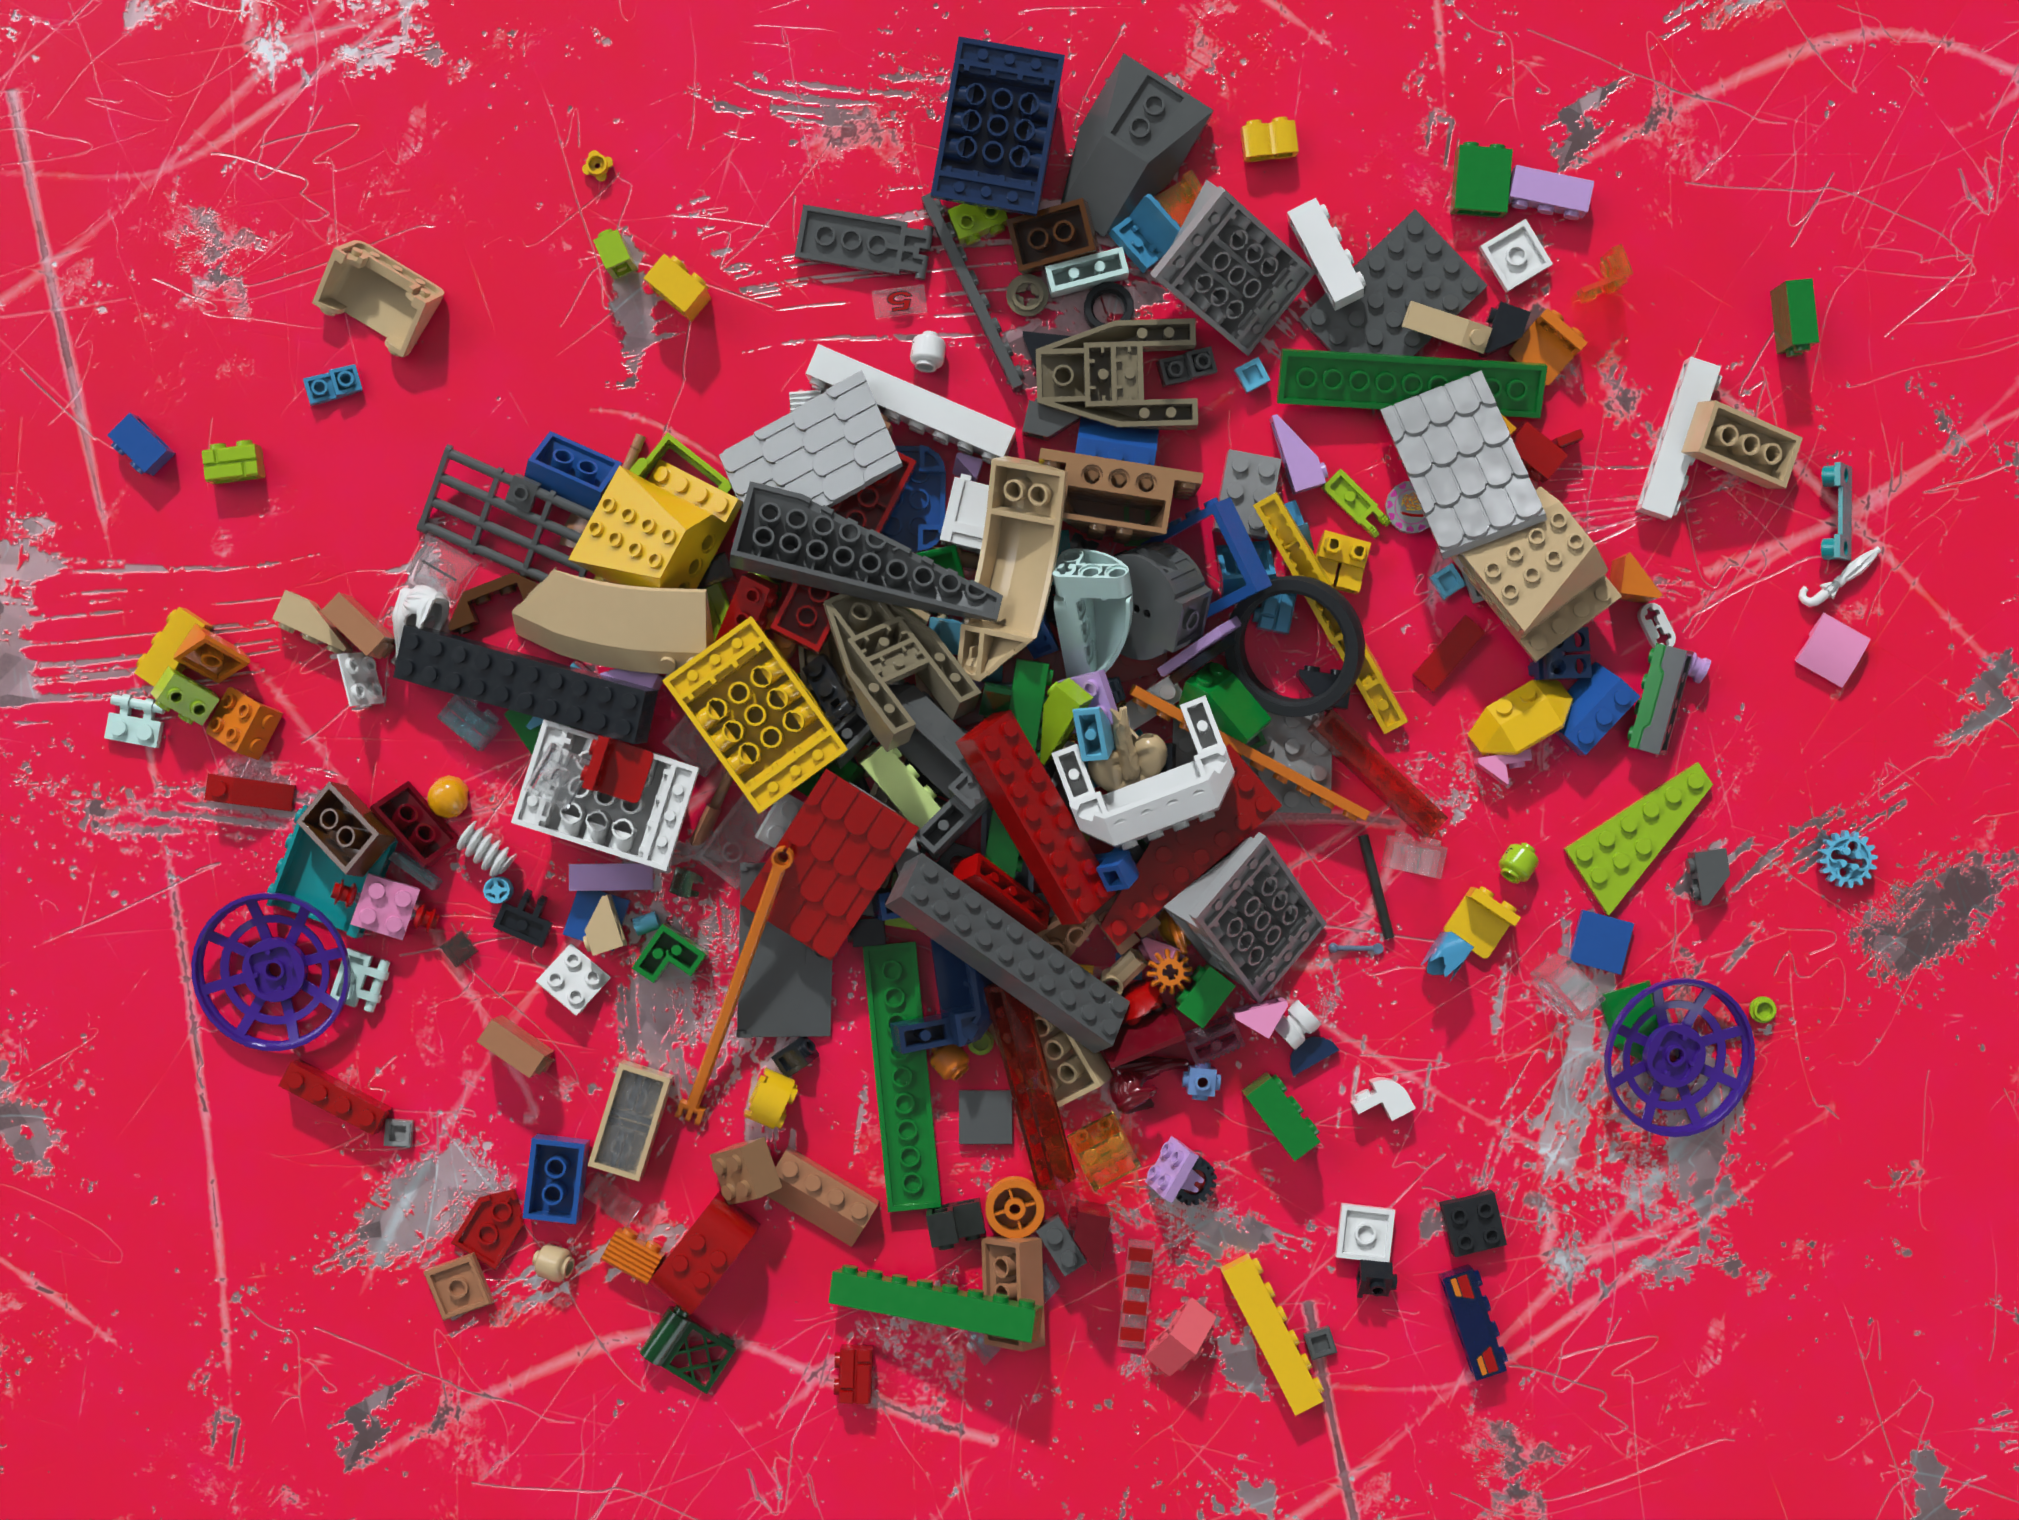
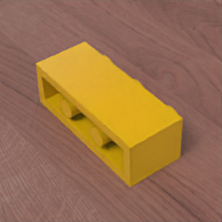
[134,607,213,687]

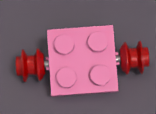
[330,873,440,940]

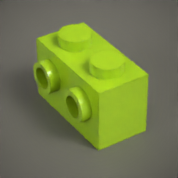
[947,204,1008,246]
[150,666,220,725]

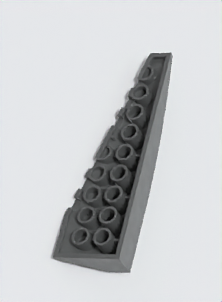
[730,481,1003,622]

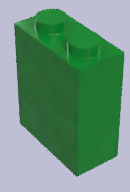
[1450,142,1513,218]
[1770,278,1819,357]

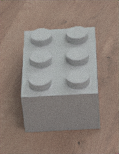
[1212,449,1282,541]

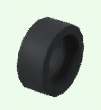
[1084,282,1134,329]

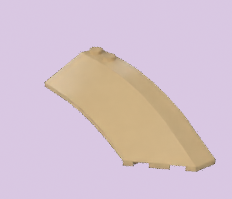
[958,456,1068,682]
[512,567,715,674]

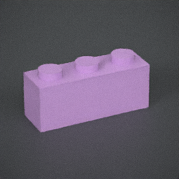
[1508,165,1594,220]

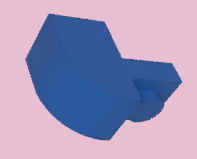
[1094,846,1140,892]

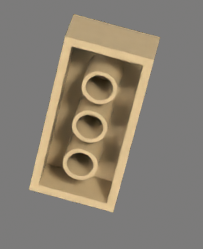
[1681,400,1803,489]

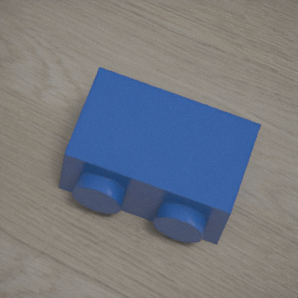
[107,413,176,476]

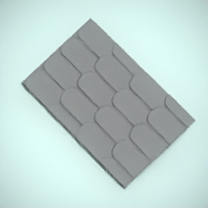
[719,370,902,511]
[1380,371,1547,560]

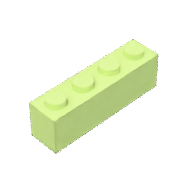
[859,744,944,832]

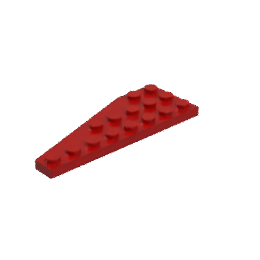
[1100,744,1282,946]

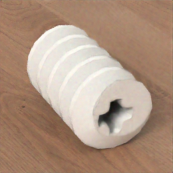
[456,821,517,877]

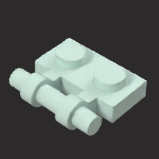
[104,694,165,748]
[330,948,390,1013]

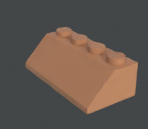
[766,1146,879,1247]
[981,1236,1045,1352]

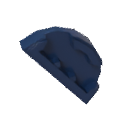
[1289,1036,1339,1076]

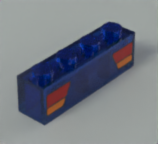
[1438,1264,1508,1381]

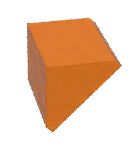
[1609,552,1662,603]
[173,623,250,684]

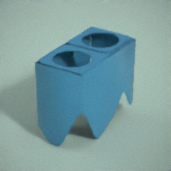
[1420,932,1474,981]

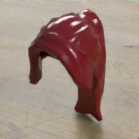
[1109,1056,1189,1114]

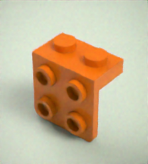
[1508,308,1588,386]
[206,687,283,760]

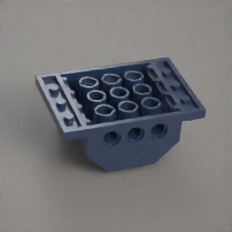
[930,36,1065,216]

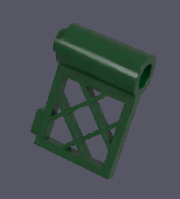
[639,1305,736,1394]

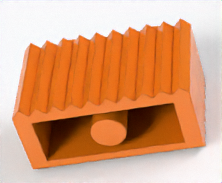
[600,1227,665,1285]

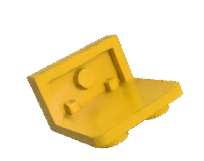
[1443,886,1521,958]

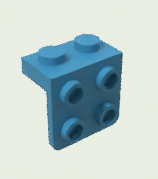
[1108,194,1180,274]

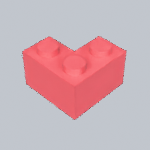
[1145,1297,1217,1376]

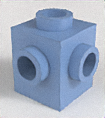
[1182,1061,1221,1101]

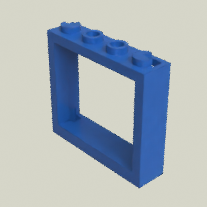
[1141,497,1272,618]

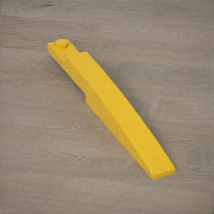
[1253,492,1408,734]

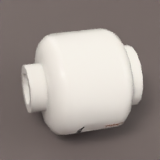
[910,331,946,373]

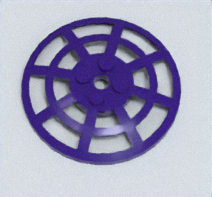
[191,892,351,1051]
[1604,978,1755,1137]

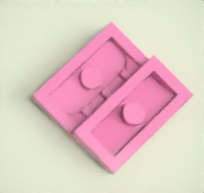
[1795,612,1871,687]

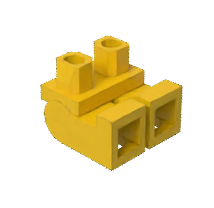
[1315,530,1371,595]

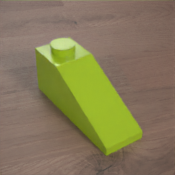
[1040,678,1094,765]

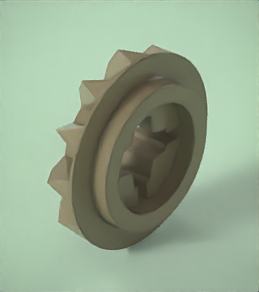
[1006,274,1049,317]

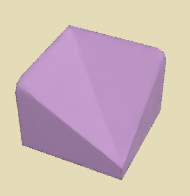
[953,452,983,482]

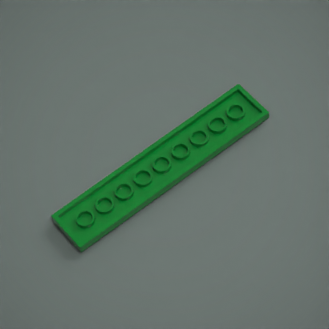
[1276,348,1547,418]
[863,941,941,1212]

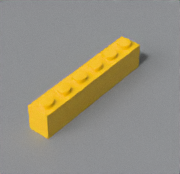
[1220,1253,1324,1416]

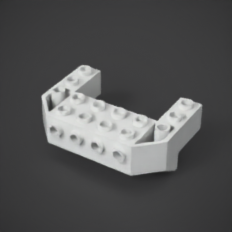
[1051,695,1235,851]

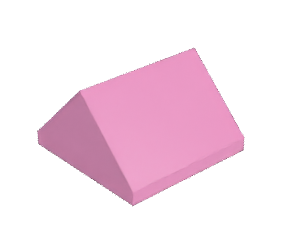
[1230,997,1288,1039]

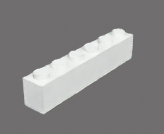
[1635,357,1722,521]

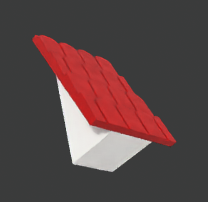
[740,769,919,961]

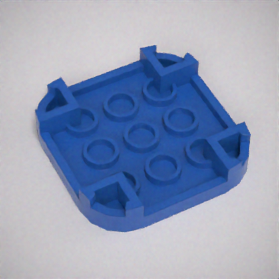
[882,445,946,553]

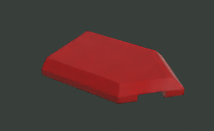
[451,1188,525,1271]

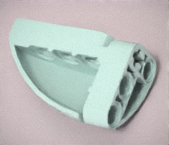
[1052,548,1134,678]

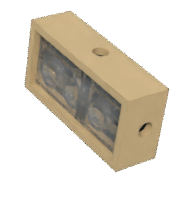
[588,1060,675,1181]

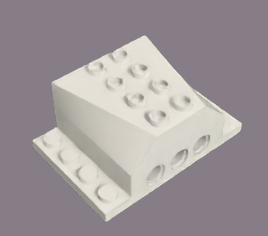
[511,719,700,871]

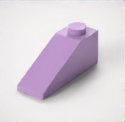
[1269,414,1328,495]

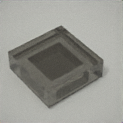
[440,930,479,968]

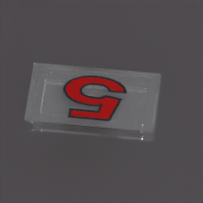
[872,284,928,319]

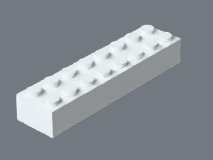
[805,344,1016,465]

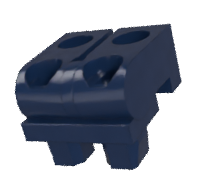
[1528,627,1592,680]

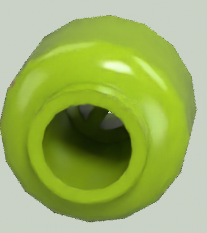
[1498,843,1539,883]

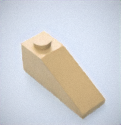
[1402,301,1492,354]

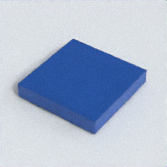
[563,891,631,951]
[1568,909,1634,975]

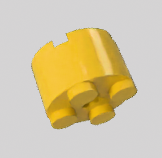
[744,1067,798,1129]

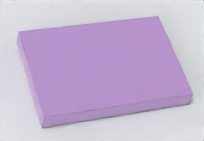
[1157,616,1242,677]

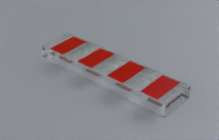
[1117,1239,1155,1349]

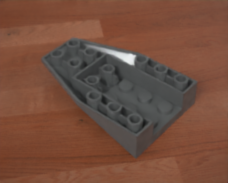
[1061,53,1214,237]

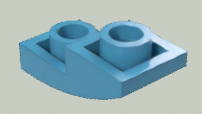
[303,364,363,406]

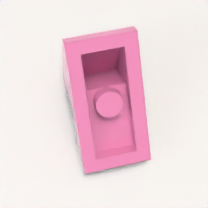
[1473,749,1532,786]

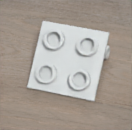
[337,652,384,708]
[535,943,611,1016]

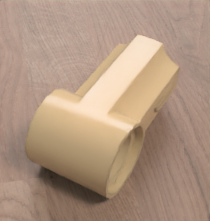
[1100,948,1148,995]

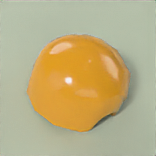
[428,775,469,819]

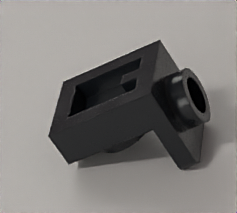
[771,1036,819,1077]

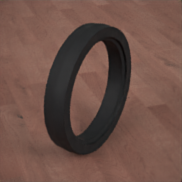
[1224,576,1365,717]

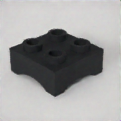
[1439,1190,1507,1257]

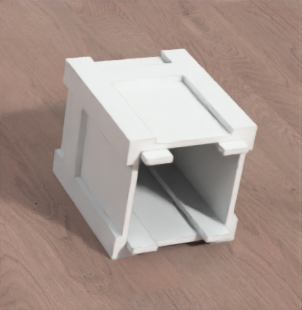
[940,474,989,553]

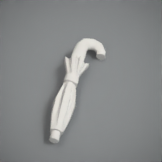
[1798,546,1881,607]

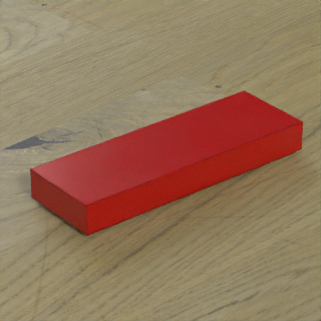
[1412,615,1486,692]

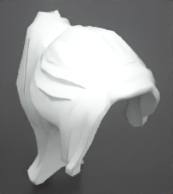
[391,585,450,666]

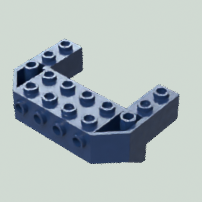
[872,888,1002,1054]

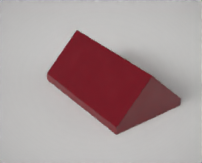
[370,781,459,868]

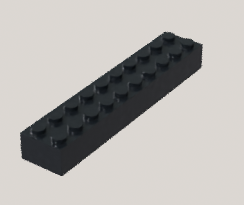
[393,625,659,744]

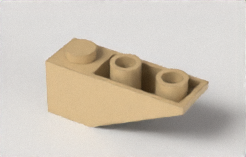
[272,590,353,654]

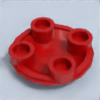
[1121,979,1163,1025]

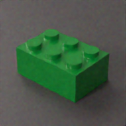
[1241,1071,1320,1161]

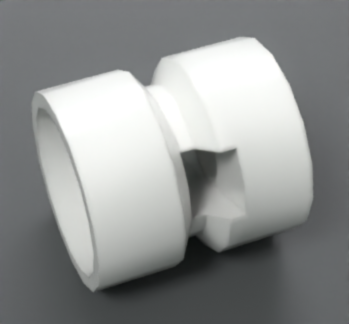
[1275,999,1322,1050]

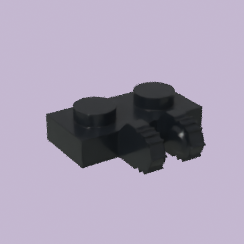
[493,889,553,948]

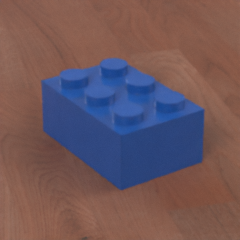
[523,1134,590,1224]

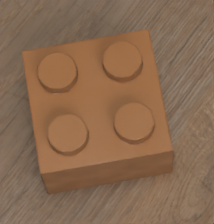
[710,1137,782,1205]

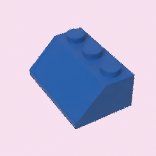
[1075,417,1159,465]
[525,431,622,511]
[1555,662,1640,756]

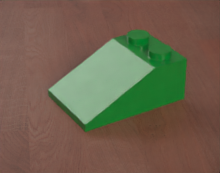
[1178,661,1272,744]

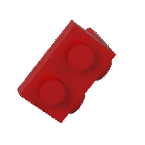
[580,735,654,803]

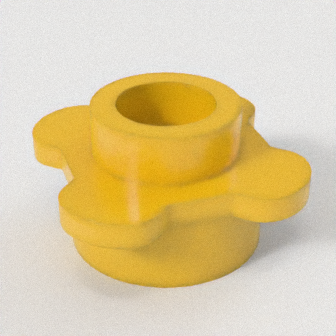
[582,150,613,181]

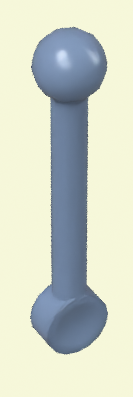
[1328,943,1384,954]

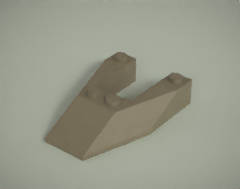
[1036,318,1198,430]
[823,594,982,752]

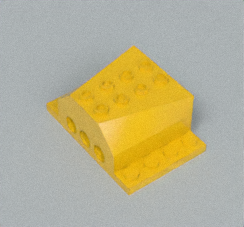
[568,459,743,589]
[662,616,848,814]

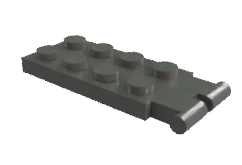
[794,204,934,280]

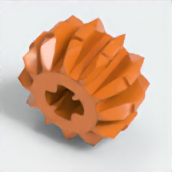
[1147,948,1193,995]

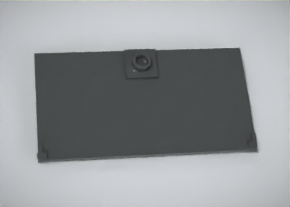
[736,862,833,1038]

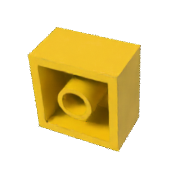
[644,254,711,322]

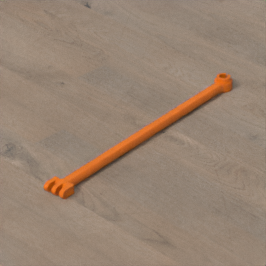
[675,846,794,1126]

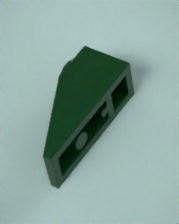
[979,681,1012,720]

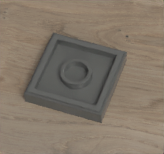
[959,1090,1012,1144]

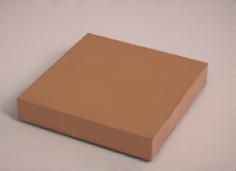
[424,1252,494,1321]

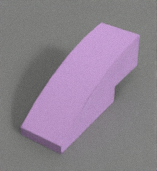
[569,863,654,891]

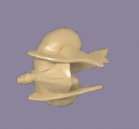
[1088,706,1167,793]

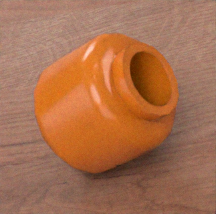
[930,1044,969,1081]

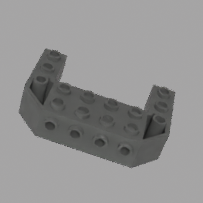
[832,684,991,860]

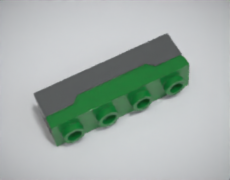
[1627,643,1694,755]

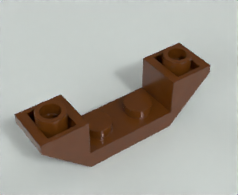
[448,573,538,635]

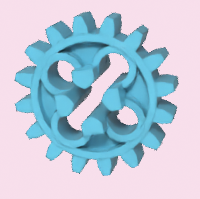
[1816,830,1878,888]

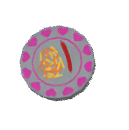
[1385,481,1429,534]

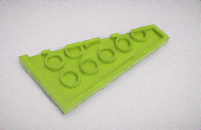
[1563,762,1713,916]

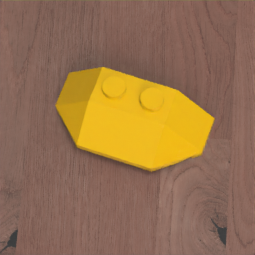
[1468,680,1573,755]

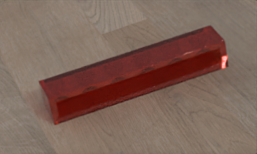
[1307,709,1448,837]

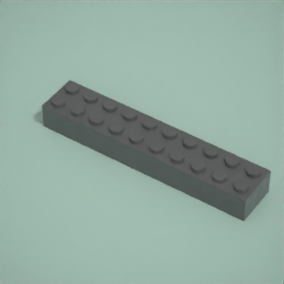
[885,853,1130,1053]

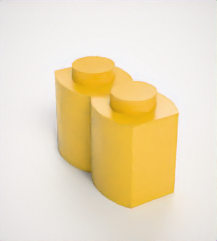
[1240,117,1299,162]

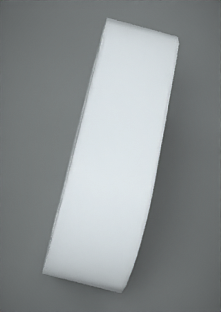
[1637,603,1676,648]

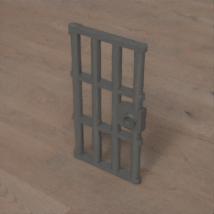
[416,444,594,583]

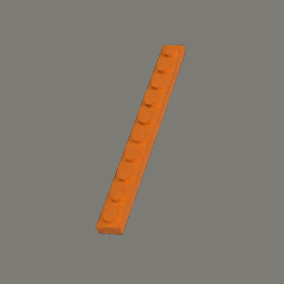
[1129,684,1370,822]

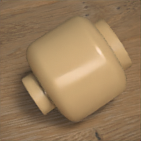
[532,1244,575,1282]

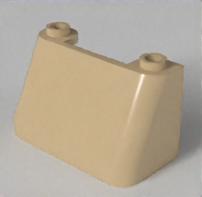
[312,240,444,357]

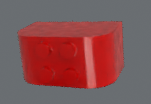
[648,1191,761,1315]

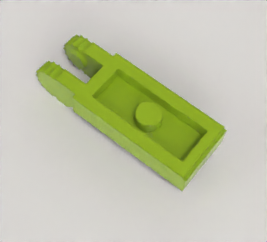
[1321,468,1391,538]

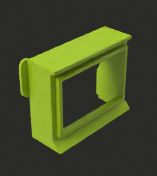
[629,432,732,493]

